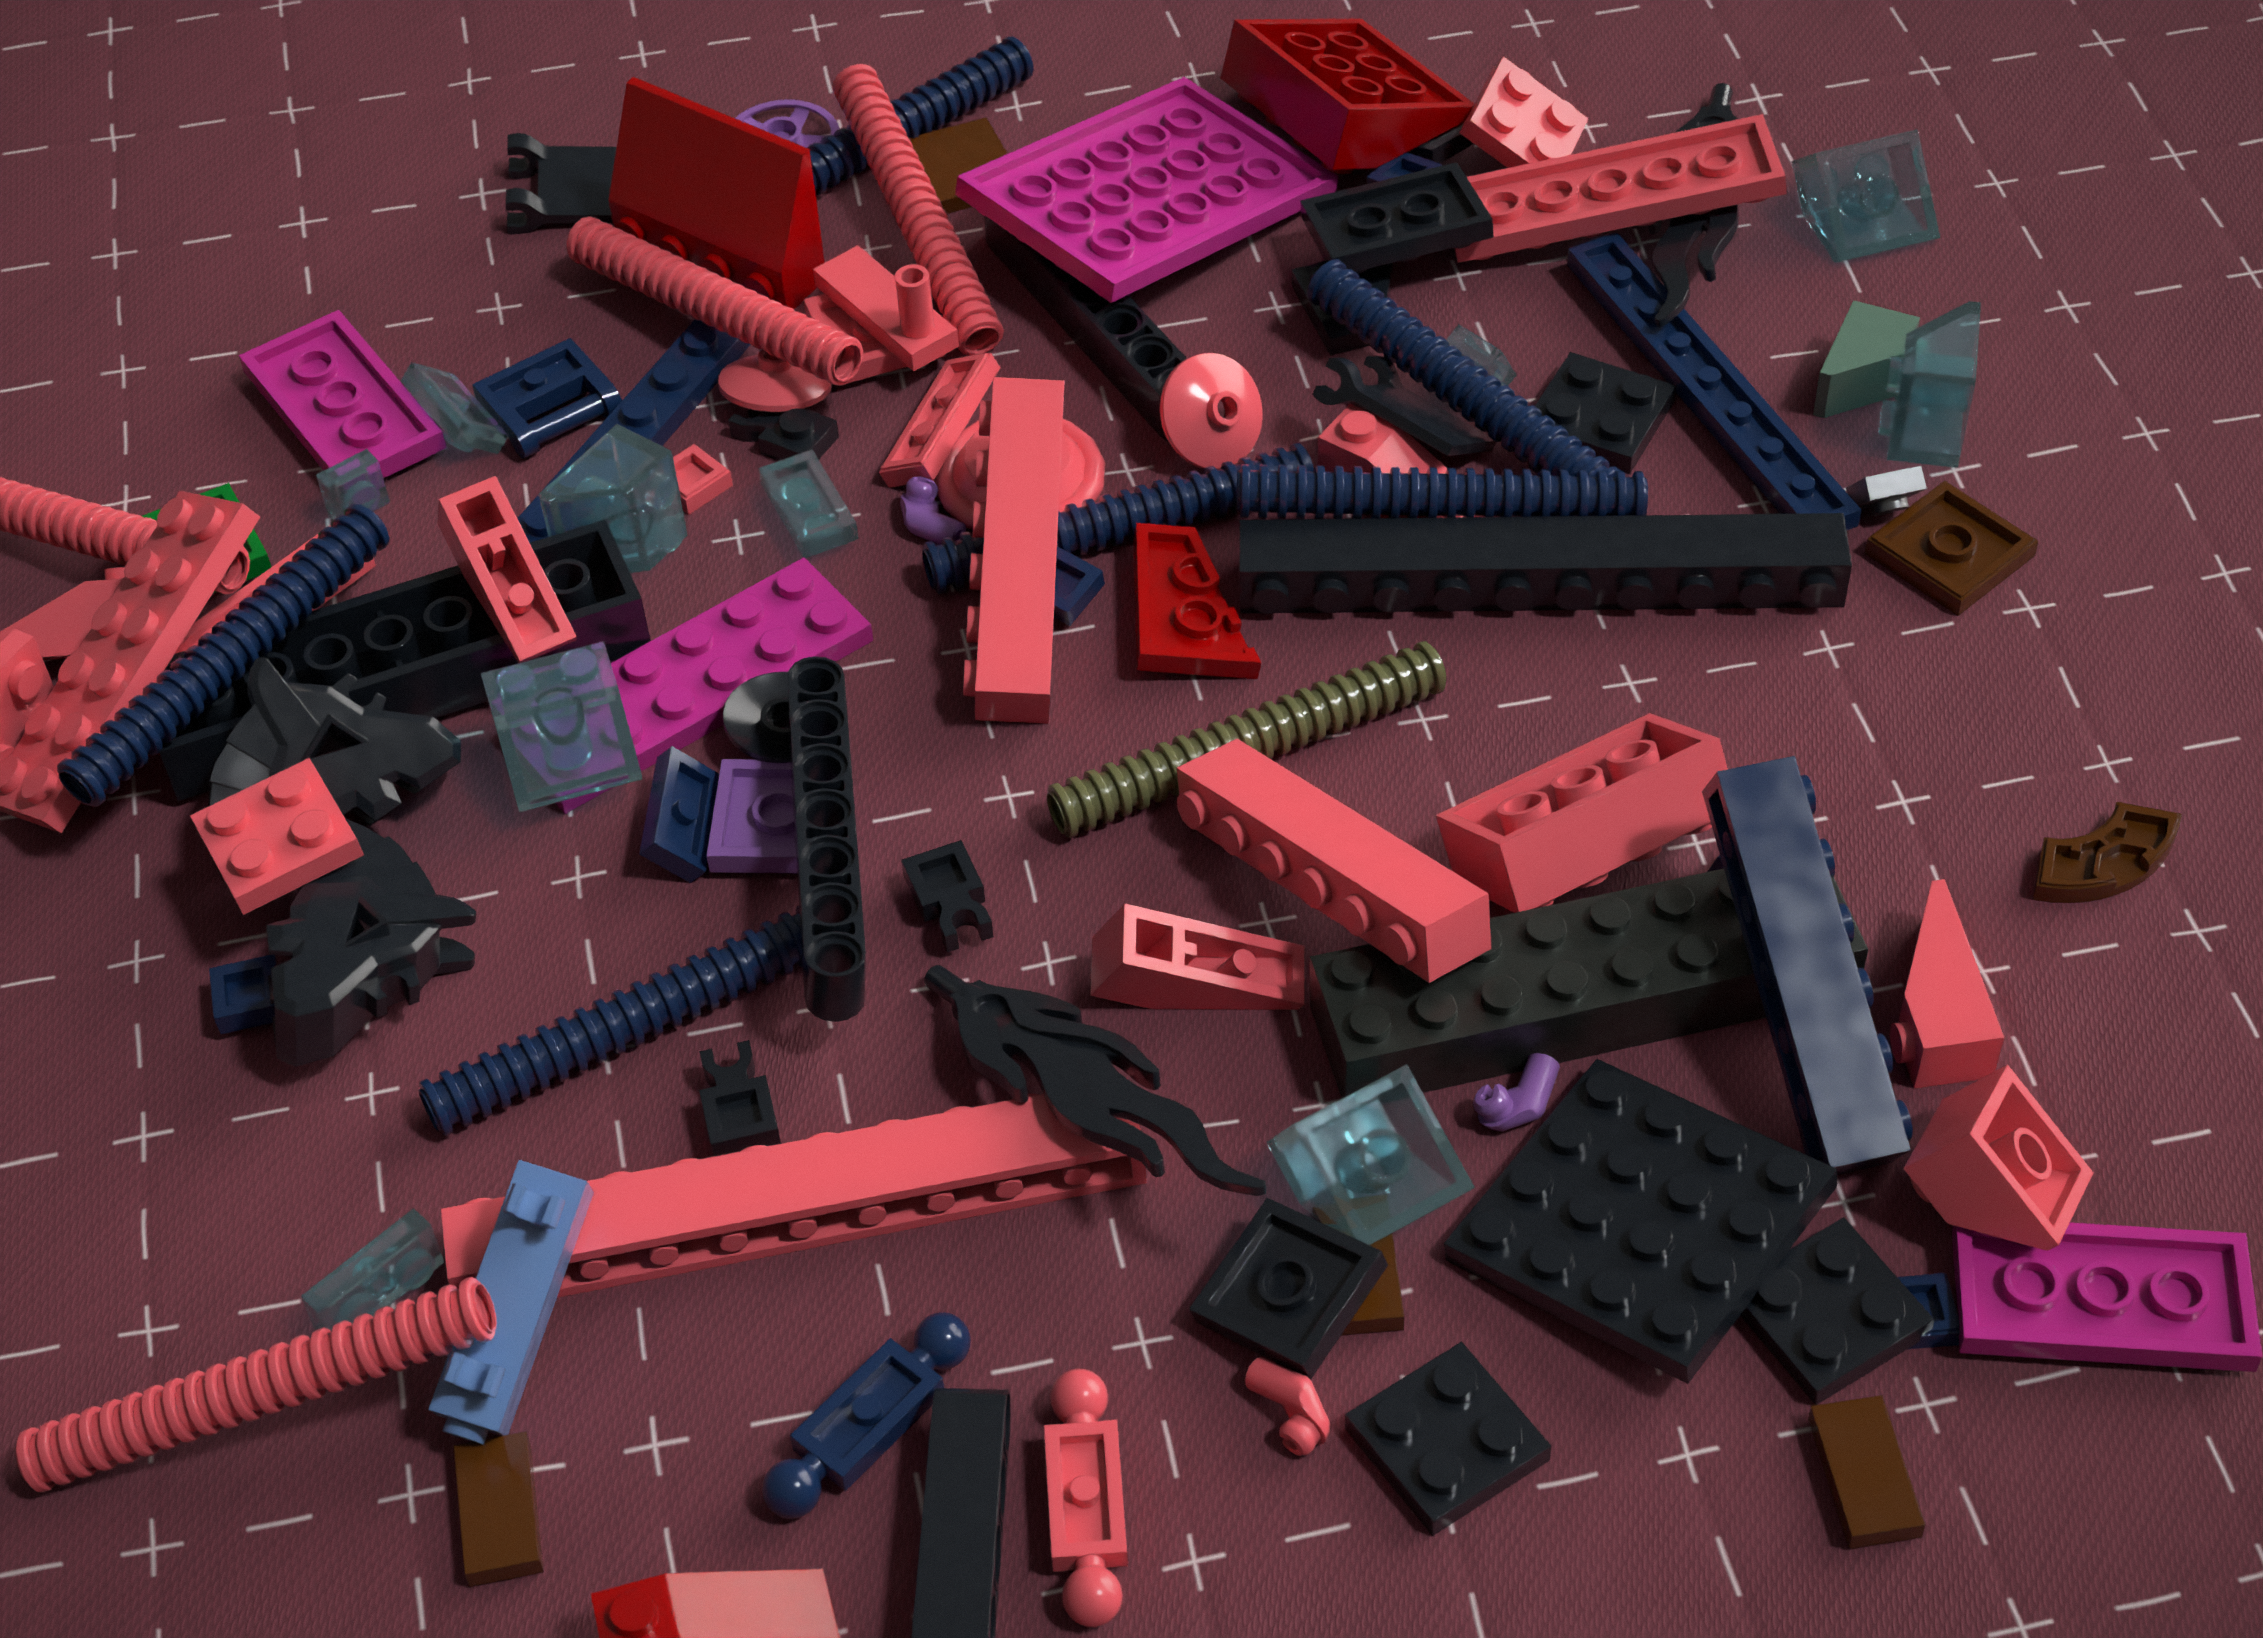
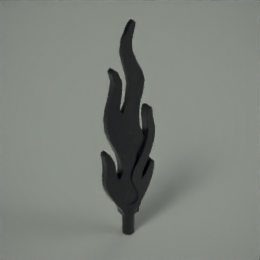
[1648,83,1739,327]
[924,965,1266,1196]

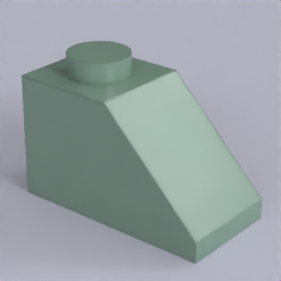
[1813,300,1925,418]

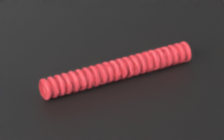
[832,64,1004,356]
[567,216,863,386]
[0,477,250,595]
[16,1277,497,1492]

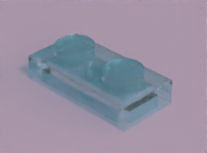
[401,362,509,454]
[759,450,859,558]
[301,1208,444,1331]

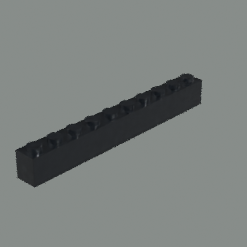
[1240,513,1852,614]

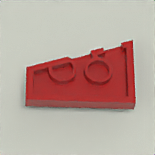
[1133,523,1261,679]

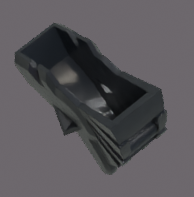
[207,657,461,881]
[266,819,476,1067]

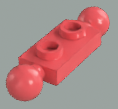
[1044,1369,1128,1627]

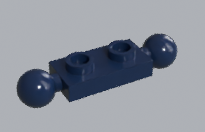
[762,1312,971,1519]

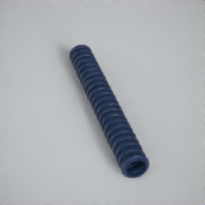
[808,36,1034,195]
[1307,259,1621,477]
[922,443,1314,594]
[1236,464,1648,519]
[57,503,390,807]
[418,905,803,1136]

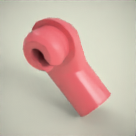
[1245,1357,1330,1456]

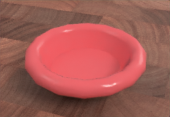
[934,419,1106,530]

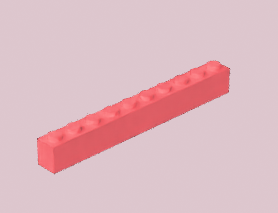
[441,1078,1147,1298]

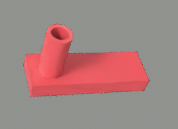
[813,245,959,372]

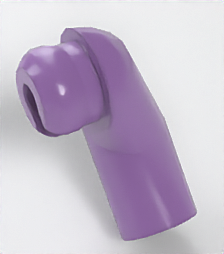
[900,476,966,545]
[1473,1053,1560,1132]

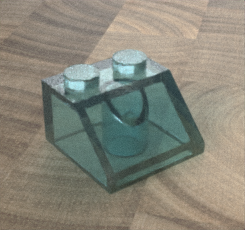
[1791,129,1940,263]
[1878,301,1981,468]
[539,424,688,573]
[481,641,643,812]
[1266,1065,1475,1245]

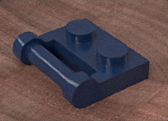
[472,338,622,459]

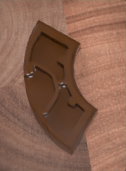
[2033,802,2182,903]

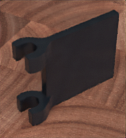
[506,133,616,235]
[1312,356,1496,456]

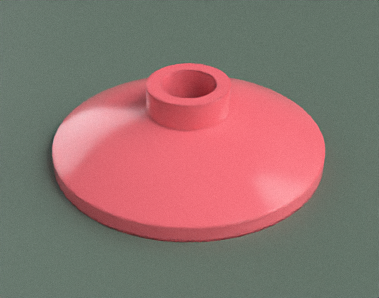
[718,350,832,412]
[1160,353,1263,469]

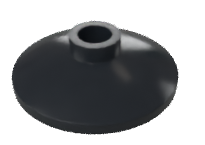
[723,672,790,763]

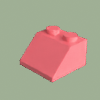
[1903,1065,2093,1251]

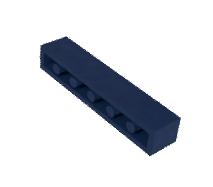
[1702,756,1913,1175]

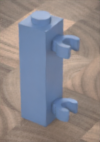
[428,1160,594,1445]

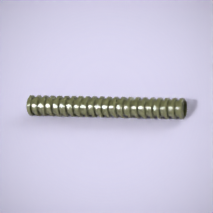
[1046,641,1446,838]

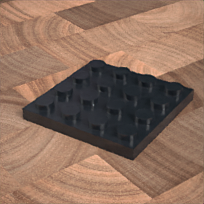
[1444,1059,1837,1384]

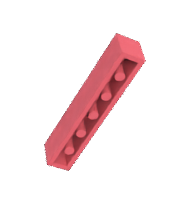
[963,377,1065,724]
[1176,739,1491,983]

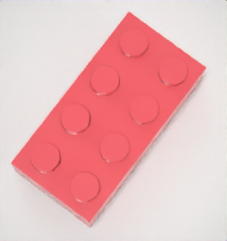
[1436,713,1728,913]

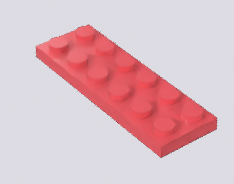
[1454,114,1787,263]
[0,491,260,833]

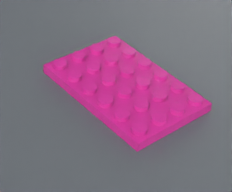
[955,77,1339,303]

